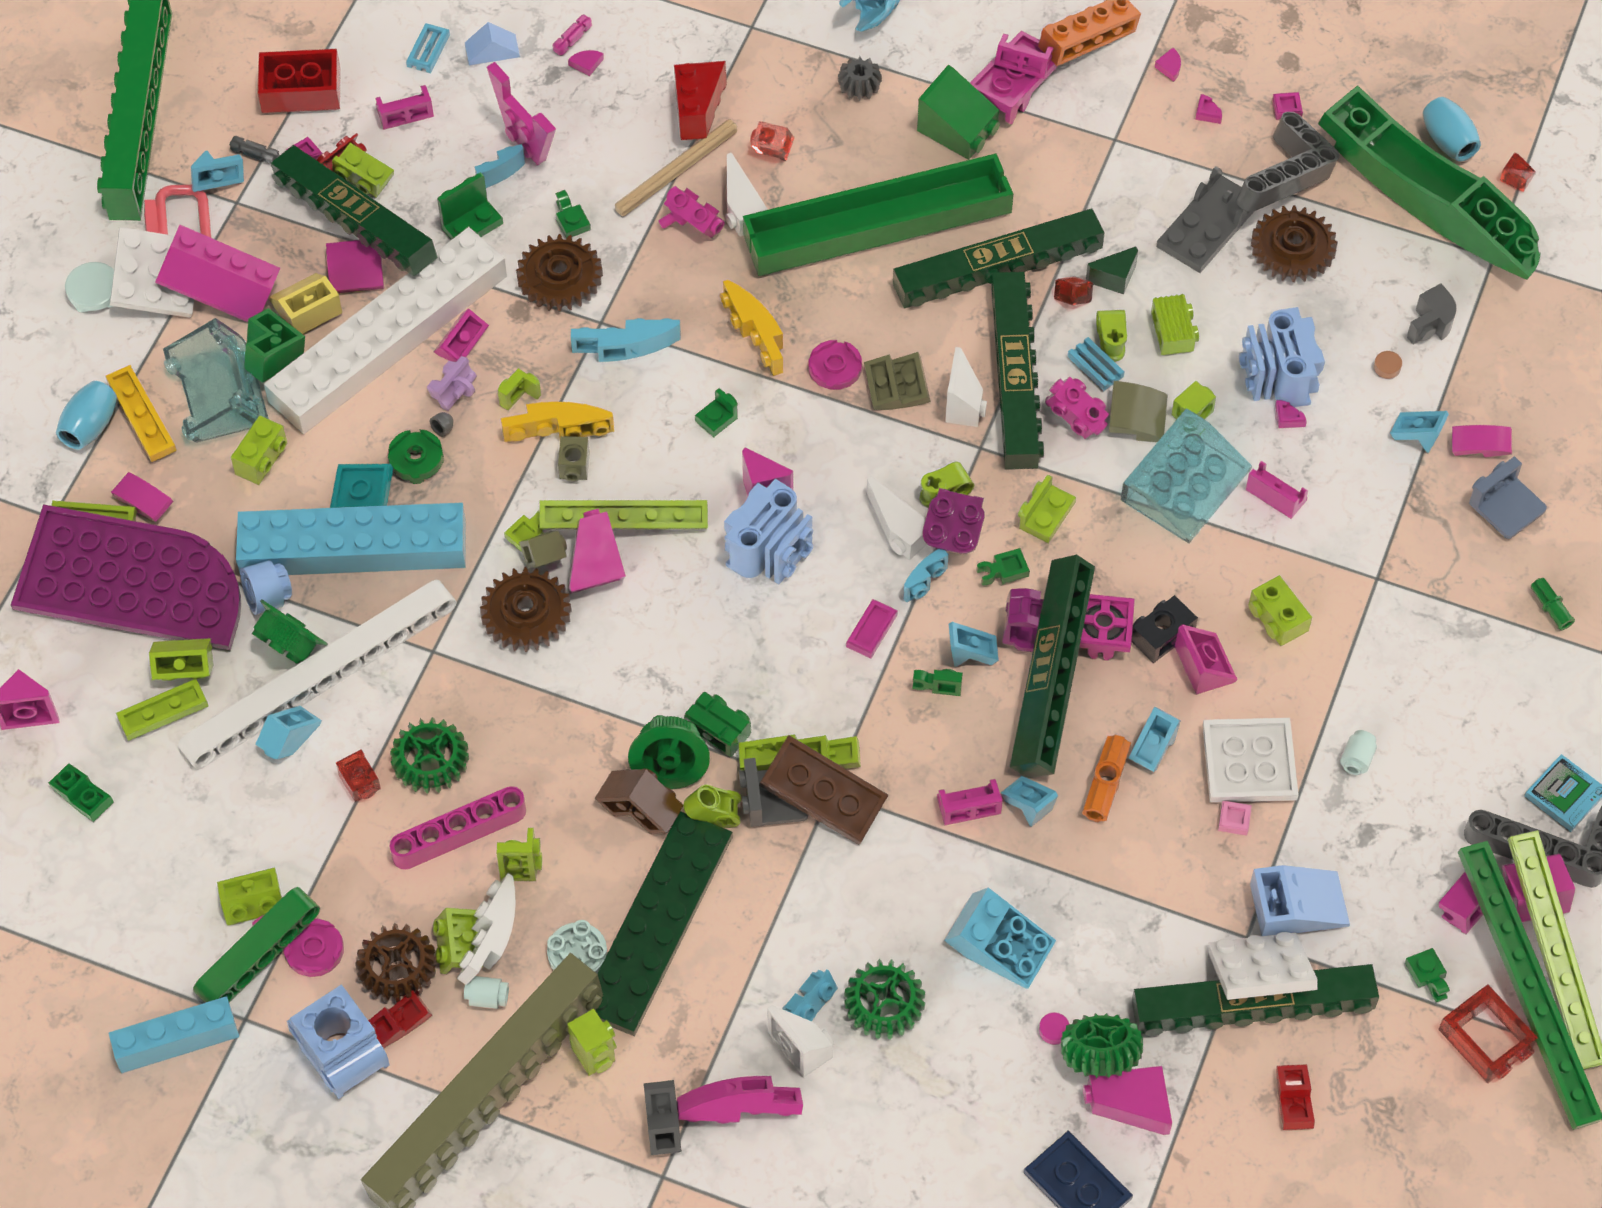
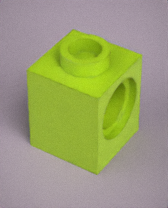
[1171,381,1216,431]

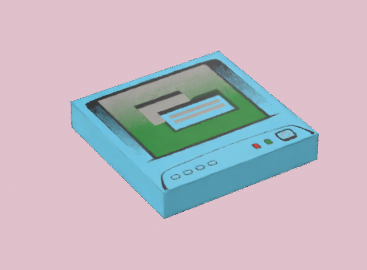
[1524,754,1602,832]

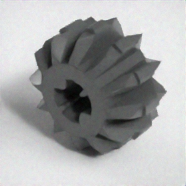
[838,56,882,101]

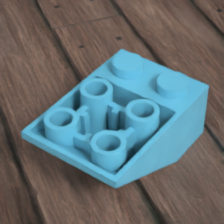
[944,887,1056,989]

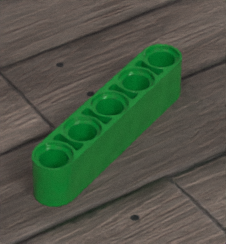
[193,887,320,1003]

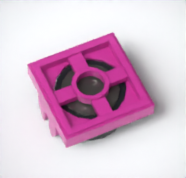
[1079,594,1135,660]

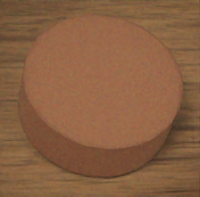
[1374,351,1402,379]

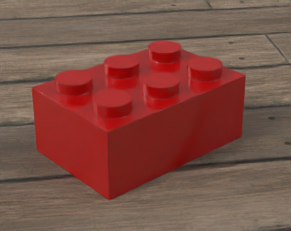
[258,49,341,113]

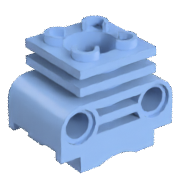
[1239,307,1325,407]
[724,479,813,584]
[286,984,390,1099]

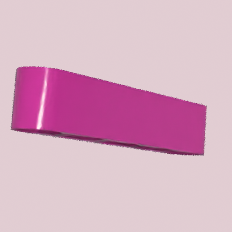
[389,786,526,870]

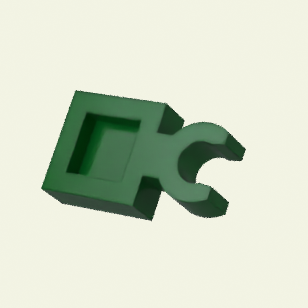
[976,548,1030,585]
[912,669,963,696]

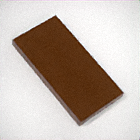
[759,735,888,845]

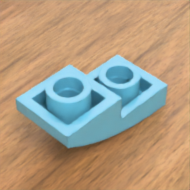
[474,144,525,188]
[903,549,949,603]

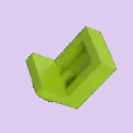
[498,368,541,411]

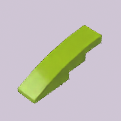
[739,734,861,771]

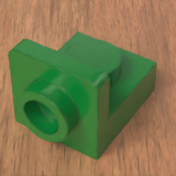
[695,388,738,438]

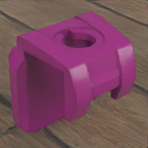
[922,488,985,554]
[1002,588,1044,652]

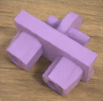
[427,356,477,411]

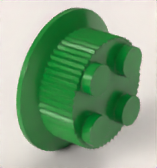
[252,599,328,664]
[628,715,710,789]

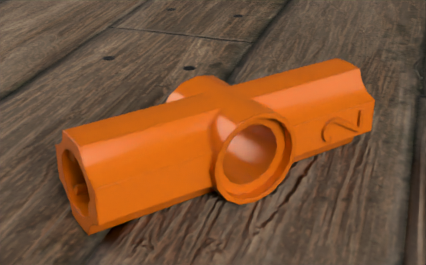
[1082,734,1131,822]

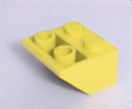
[269,273,342,334]

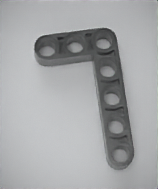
[1236,111,1340,212]
[1464,806,1602,888]

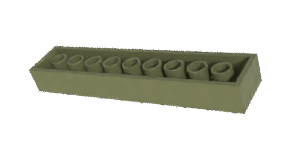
[360,952,603,1208]

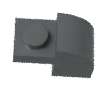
[1407,283,1456,345]
[643,1080,682,1155]

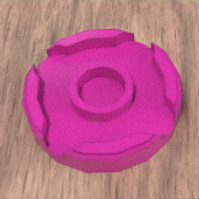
[809,340,862,390]
[284,918,344,977]

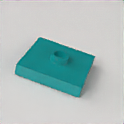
[330,464,393,508]

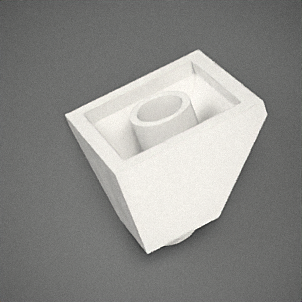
[945,347,987,427]
[767,1005,834,1078]

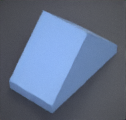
[465,22,520,65]

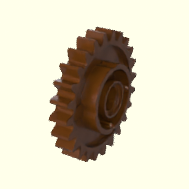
[1250,205,1338,283]
[516,234,603,312]
[480,567,572,652]

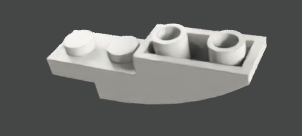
[457,873,516,985]

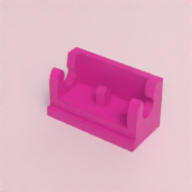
[994,33,1053,79]
[375,85,434,130]
[1246,461,1308,519]
[937,779,1003,826]
[1439,872,1483,934]

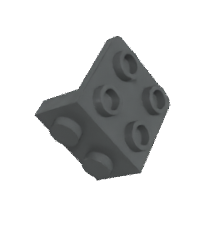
[739,758,808,827]

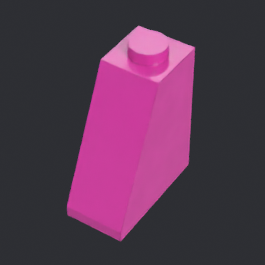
[568,509,626,594]
[1083,1066,1172,1135]

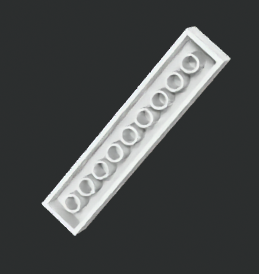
[264,227,507,435]

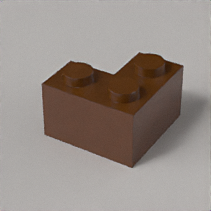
[595,768,683,834]

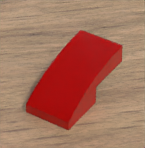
[368,990,433,1048]
[1276,1064,1315,1130]

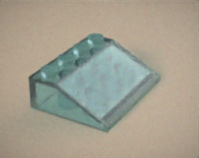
[1121,408,1252,543]

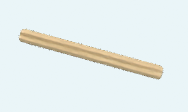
[615,119,737,216]

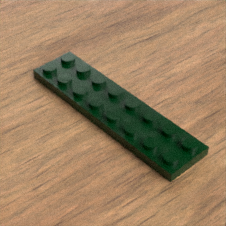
[595,811,733,1037]

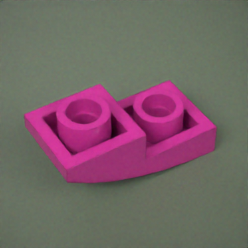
[1452,425,1512,457]
[111,472,174,522]

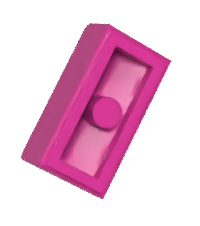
[434,308,489,362]

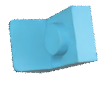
[191,151,244,192]
[1390,411,1449,453]
[948,622,999,667]
[1128,707,1181,772]
[1001,776,1058,827]

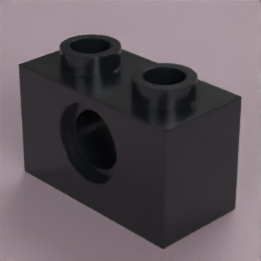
[1131,595,1198,663]

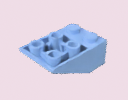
[1250,865,1350,936]

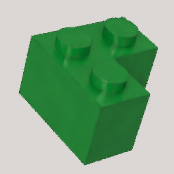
[244,308,305,383]

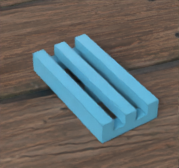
[406,23,450,74]
[1067,337,1125,391]

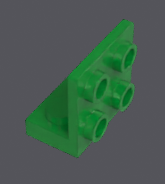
[437,172,503,240]

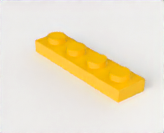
[105,365,177,462]

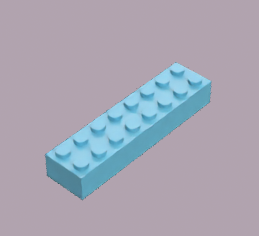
[236,503,466,575]

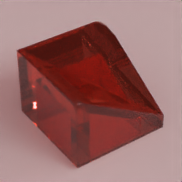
[1500,152,1536,192]
[1054,276,1093,305]

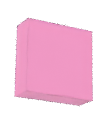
[1218,801,1252,836]

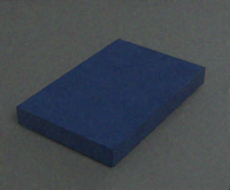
[1023,1130,1133,1208]

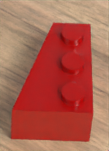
[674,61,727,140]

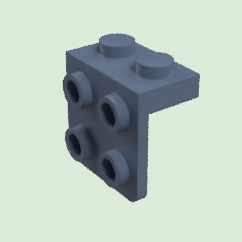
[1469,456,1547,539]

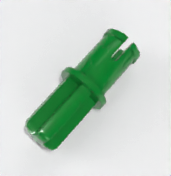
[1531,578,1575,630]

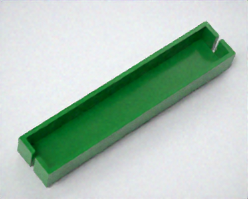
[743,153,1014,276]

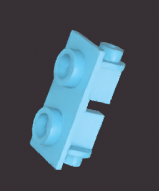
[782,969,838,1021]

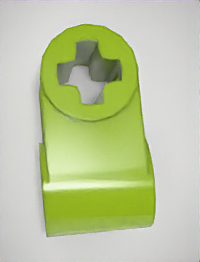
[1096,310,1127,362]
[919,462,975,508]
[683,784,741,828]

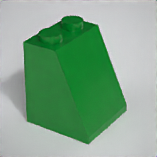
[917,65,1000,160]

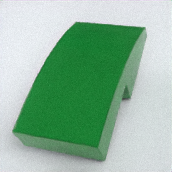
[48,763,114,822]

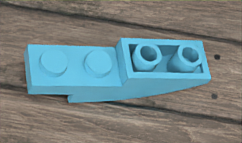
[571,318,681,362]

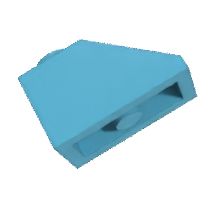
[255,706,322,760]

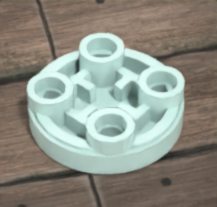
[65,262,114,313]
[547,920,607,973]

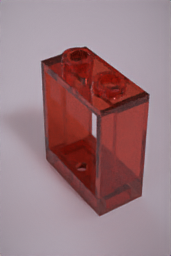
[1438,984,1538,1083]

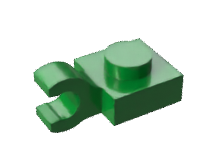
[555,190,591,239]
[1405,948,1450,1003]

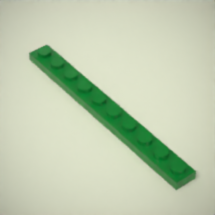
[1458,841,1602,1130]

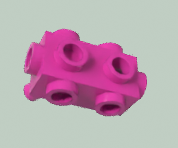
[658,186,725,238]
[1045,377,1109,439]

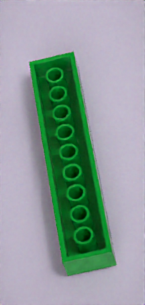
[97,0,172,221]

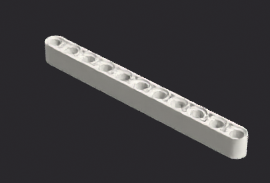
[178,580,457,769]

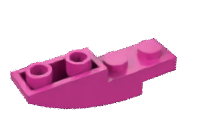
[676,1076,803,1124]

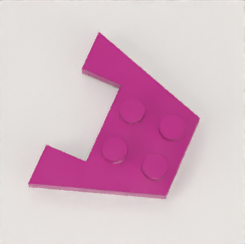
[486,62,556,166]

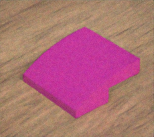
[326,240,384,293]

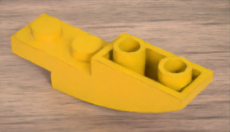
[720,280,783,376]
[501,401,615,442]

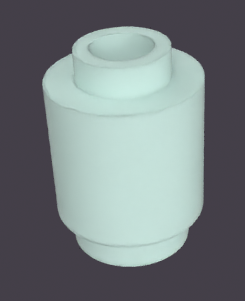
[1340,730,1377,775]
[464,976,509,1009]

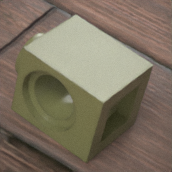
[558,436,590,481]
[519,530,567,569]

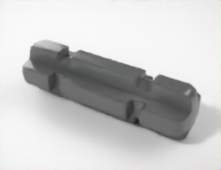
[229,136,280,164]

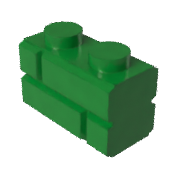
[684,692,751,757]

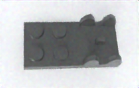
[1156,166,1254,273]

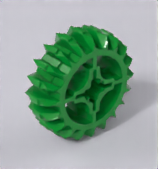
[390,717,469,794]
[844,959,925,1040]
[1061,1013,1143,1078]

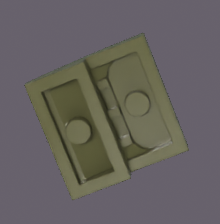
[864,352,931,410]
[1109,381,1168,443]

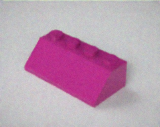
[155,225,280,322]

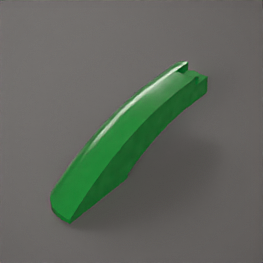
[1318,85,1541,280]

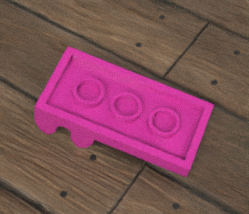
[970,30,1058,124]

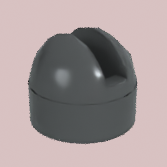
[430,412,454,436]

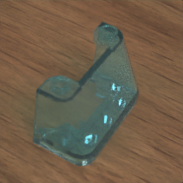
[163,318,268,443]

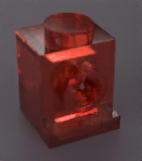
[750,121,794,161]
[335,749,381,802]

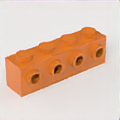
[1038,0,1141,66]

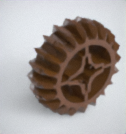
[355,923,437,1003]

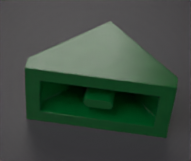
[1086,246,1138,294]

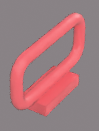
[144,185,211,238]

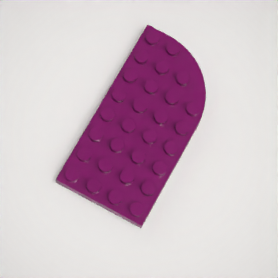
[11,504,241,651]

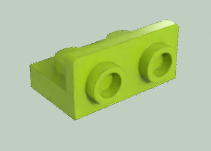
[332,143,394,198]
[1018,475,1076,544]
[496,828,542,881]
[217,867,282,925]
[433,908,483,974]

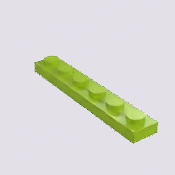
[539,500,708,529]

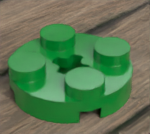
[388,429,444,484]

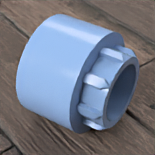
[240,560,292,615]

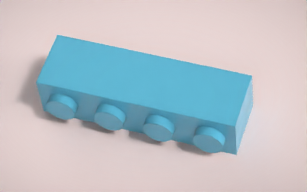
[108,996,239,1074]

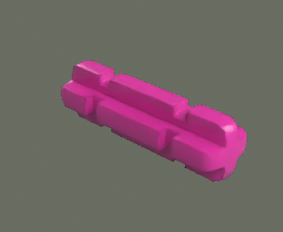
[552,14,592,55]

